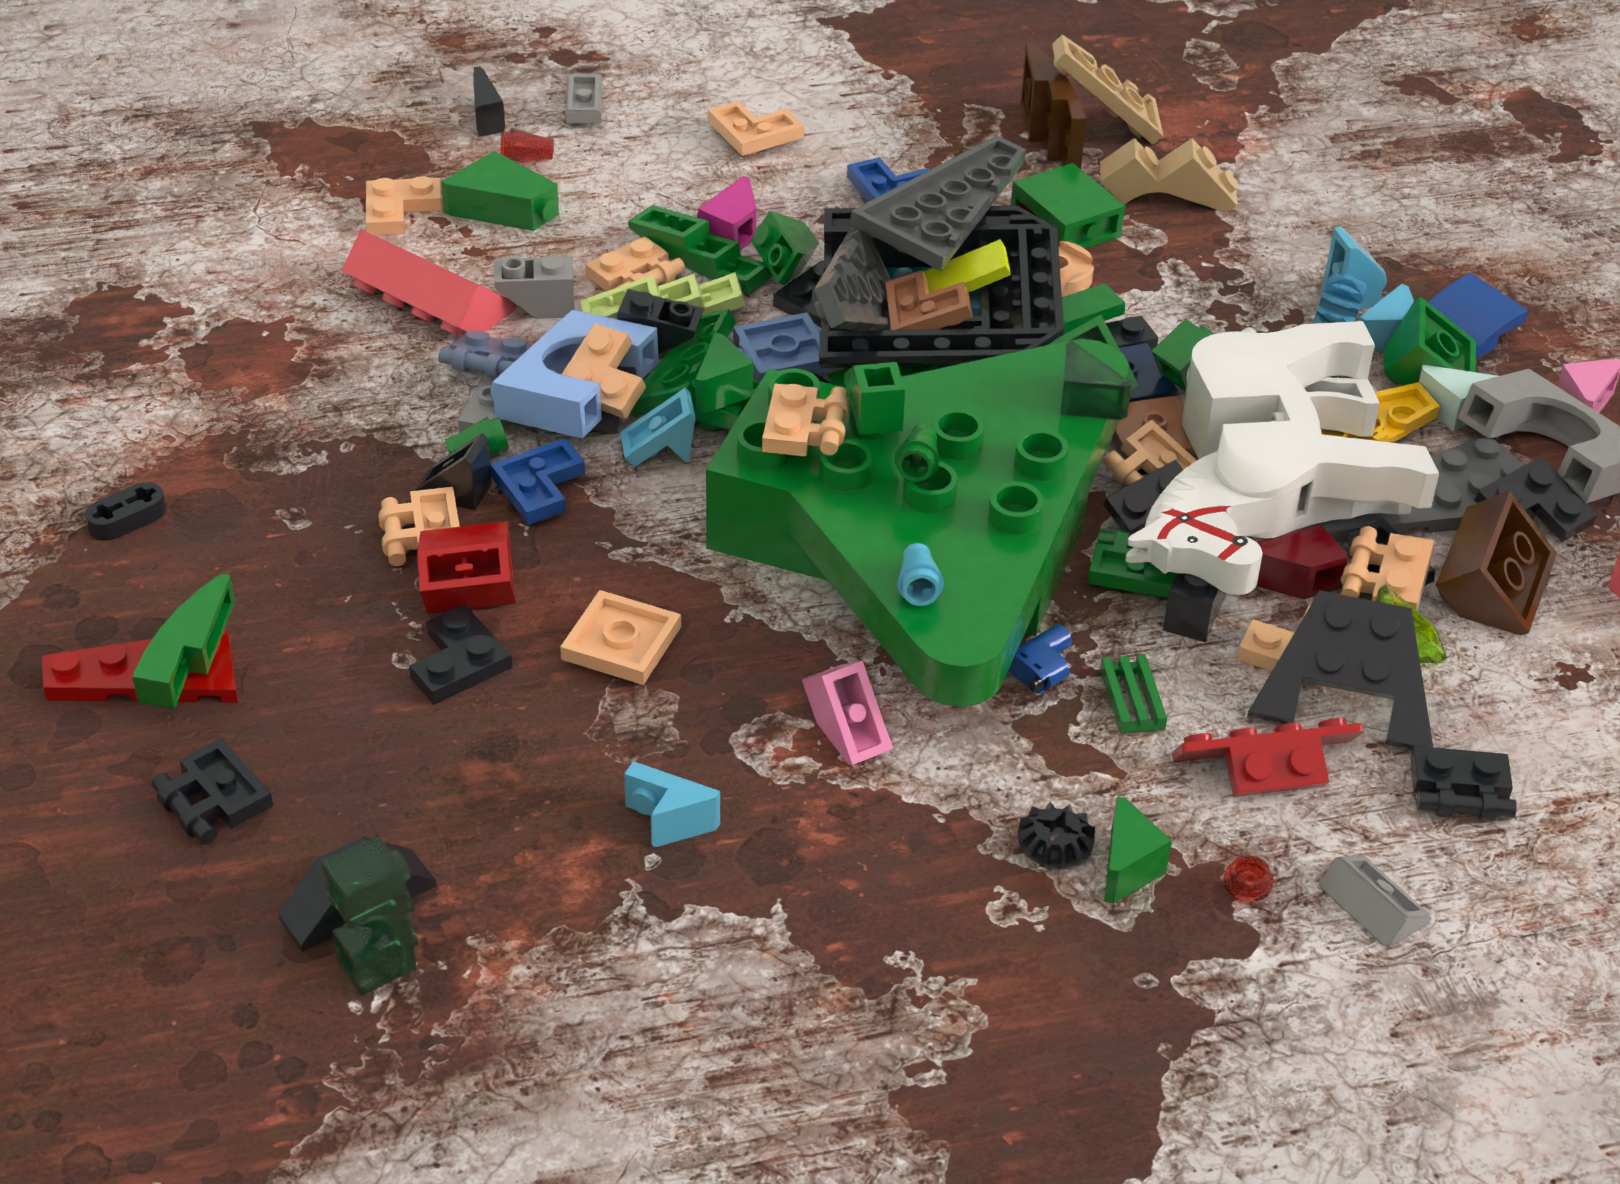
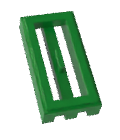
[1100,654,1167,734]

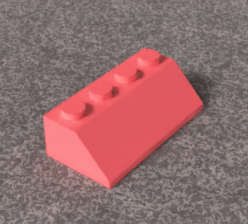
[341,229,517,337]

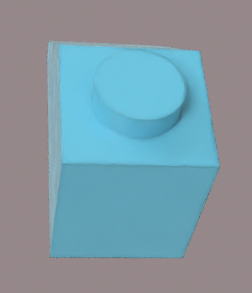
[1321,227,1387,309]

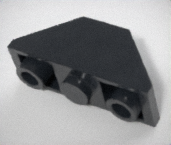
[278,837,437,952]

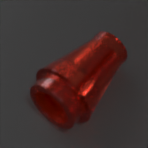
[500,128,554,163]

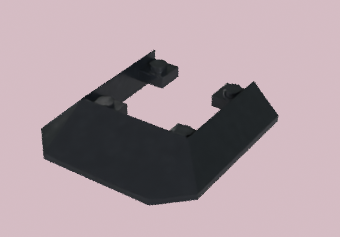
[819,205,1064,368]

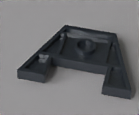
[1247,591,1433,750]

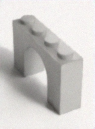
[1458,369,1620,503]

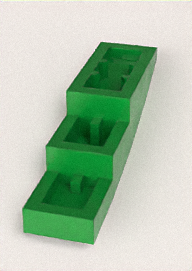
[628,205,772,294]

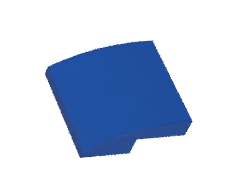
[1428,273,1528,358]

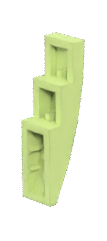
[580,272,746,319]

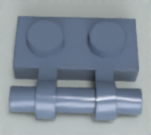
[438,330,532,379]

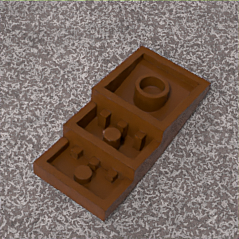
[1020,43,1087,169]

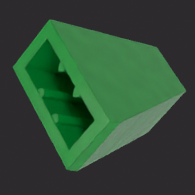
[441,151,559,231]

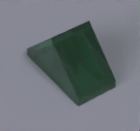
[1060,341,1132,420]

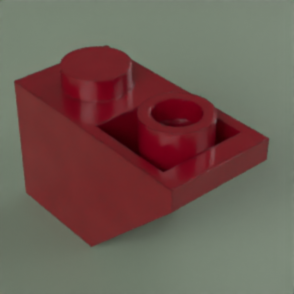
[1257,524,1349,599]

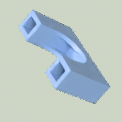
[491,310,659,439]

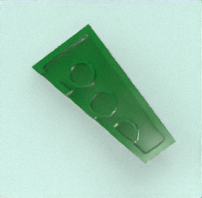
[631,309,736,416]

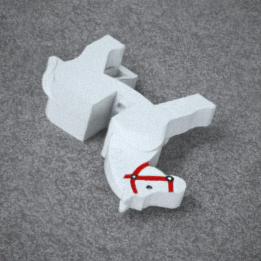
[1125,321,1439,595]

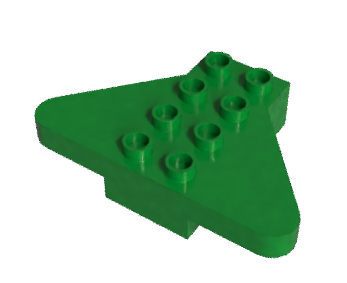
[706,339,1129,707]

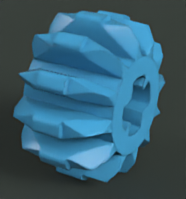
[1313,273,1367,324]

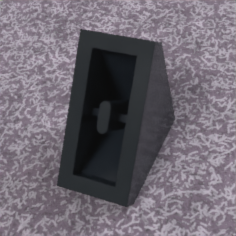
[415,433,492,510]

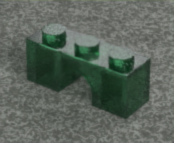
[322,835,419,996]

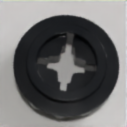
[1017,802,1095,867]

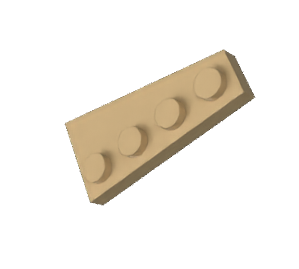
[1052,34,1164,145]

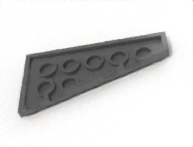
[850,136,1026,271]
[814,226,891,331]
[1300,436,1535,543]

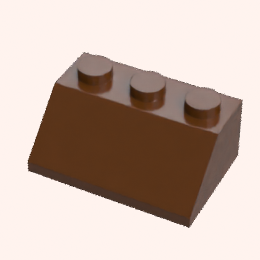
[1436,490,1557,636]

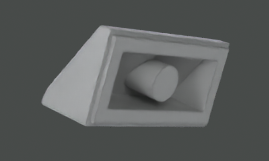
[1320,856,1432,946]

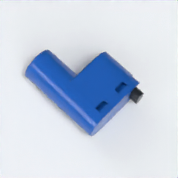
[1009,624,1072,694]

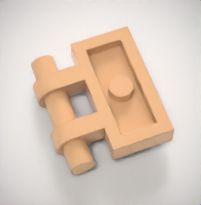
[585,236,685,291]
[762,384,850,456]
[1103,420,1197,485]
[378,487,460,566]
[1341,526,1434,615]

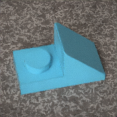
[620,388,696,467]
[624,761,720,847]

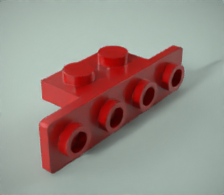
[1172,718,1364,797]

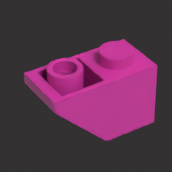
[697,176,757,251]

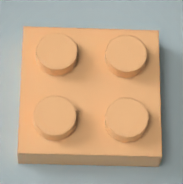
[560,590,681,685]

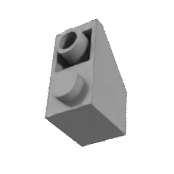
[494,255,575,319]

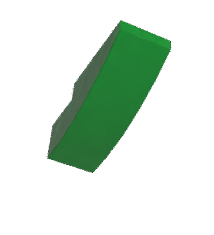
[132,574,235,709]

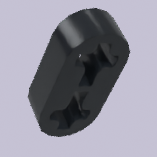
[85,482,166,541]

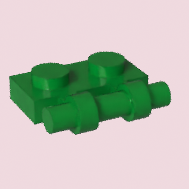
[1088,529,1177,598]

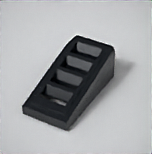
[473,66,506,136]

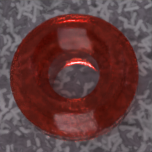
[1223,855,1273,902]

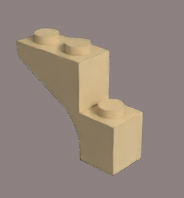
[1100,138,1238,212]

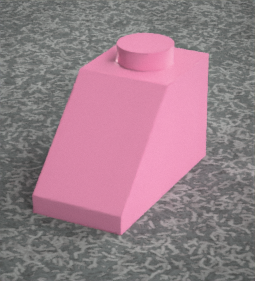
[802,661,893,765]

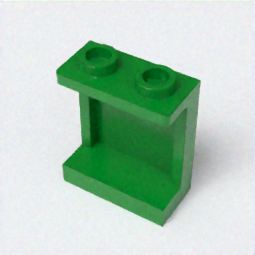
[1010,163,1125,249]

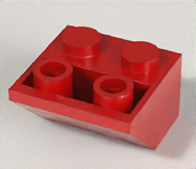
[417,521,516,614]

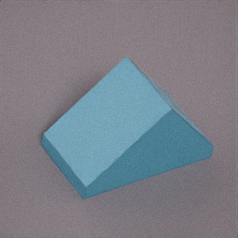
[1359,284,1414,351]

